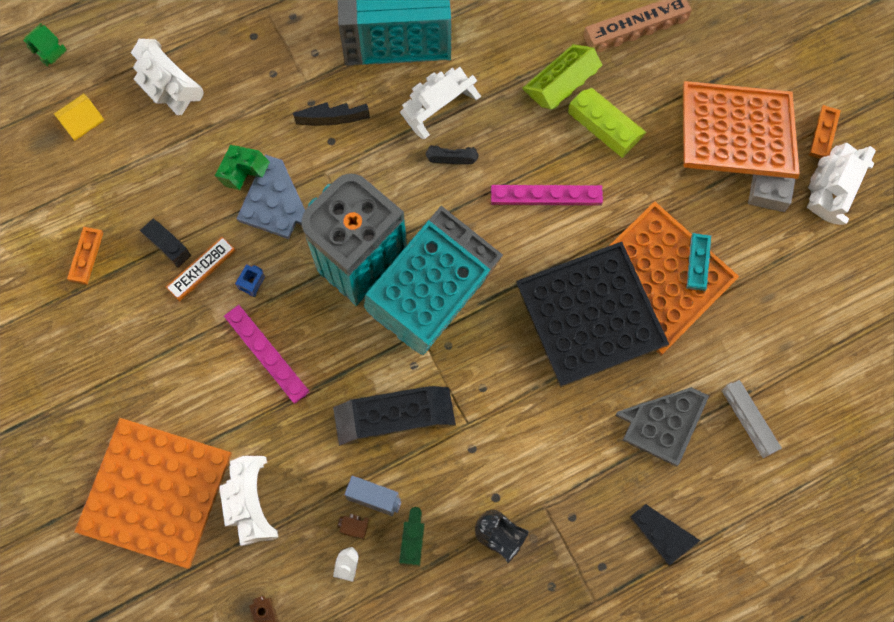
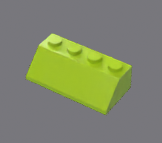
[523,44,603,110]
[568,88,646,158]

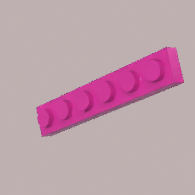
[491,185,603,205]
[224,305,310,404]

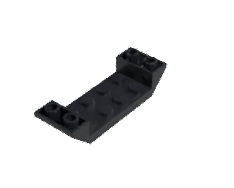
[333,386,456,446]

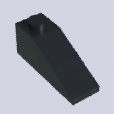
[139,218,192,268]

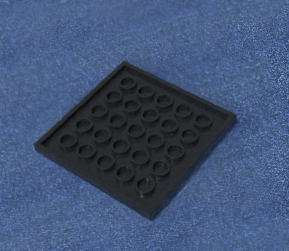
[516,241,669,388]

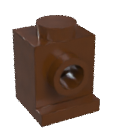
[337,514,370,540]
[249,596,279,622]

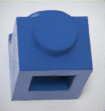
[235,264,265,297]

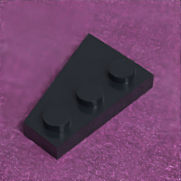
[630,504,701,566]

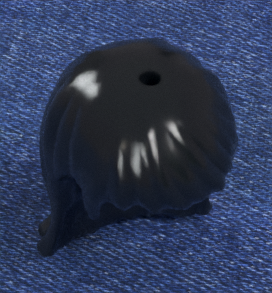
[475,509,529,563]

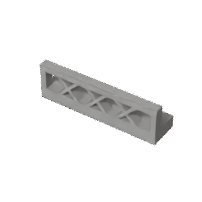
[721,380,781,458]

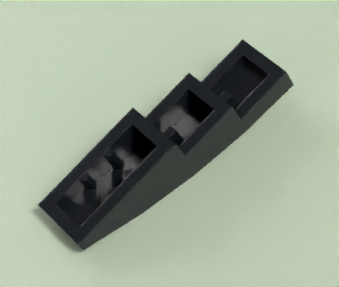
[293,102,370,126]

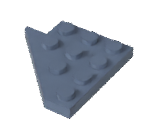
[236,155,305,239]

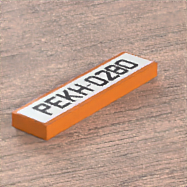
[166,237,236,302]

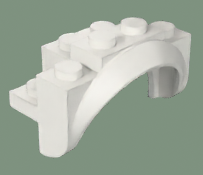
[131,39,203,115]
[400,67,481,139]
[807,143,876,225]
[220,456,278,546]

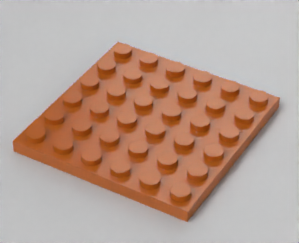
[683,81,800,179]
[609,202,739,356]
[74,418,232,569]

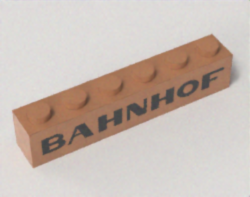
[583,0,692,53]

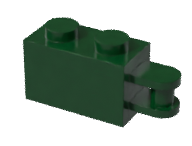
[399,507,425,567]

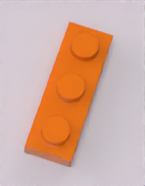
[809,105,841,159]
[67,227,103,285]

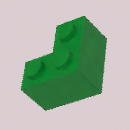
[214,144,270,190]

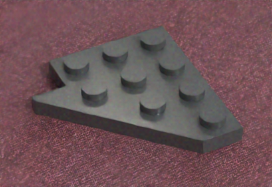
[615,387,709,467]

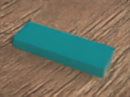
[686,233,711,291]

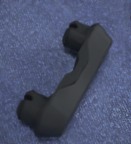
[426,145,479,165]

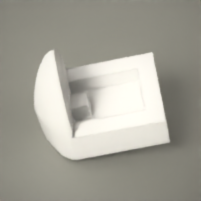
[333,547,358,582]

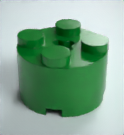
[23,23,67,67]

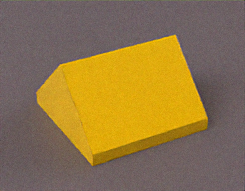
[54,94,105,141]

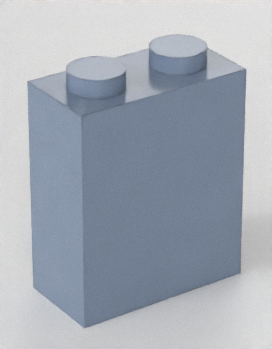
[345,476,402,516]

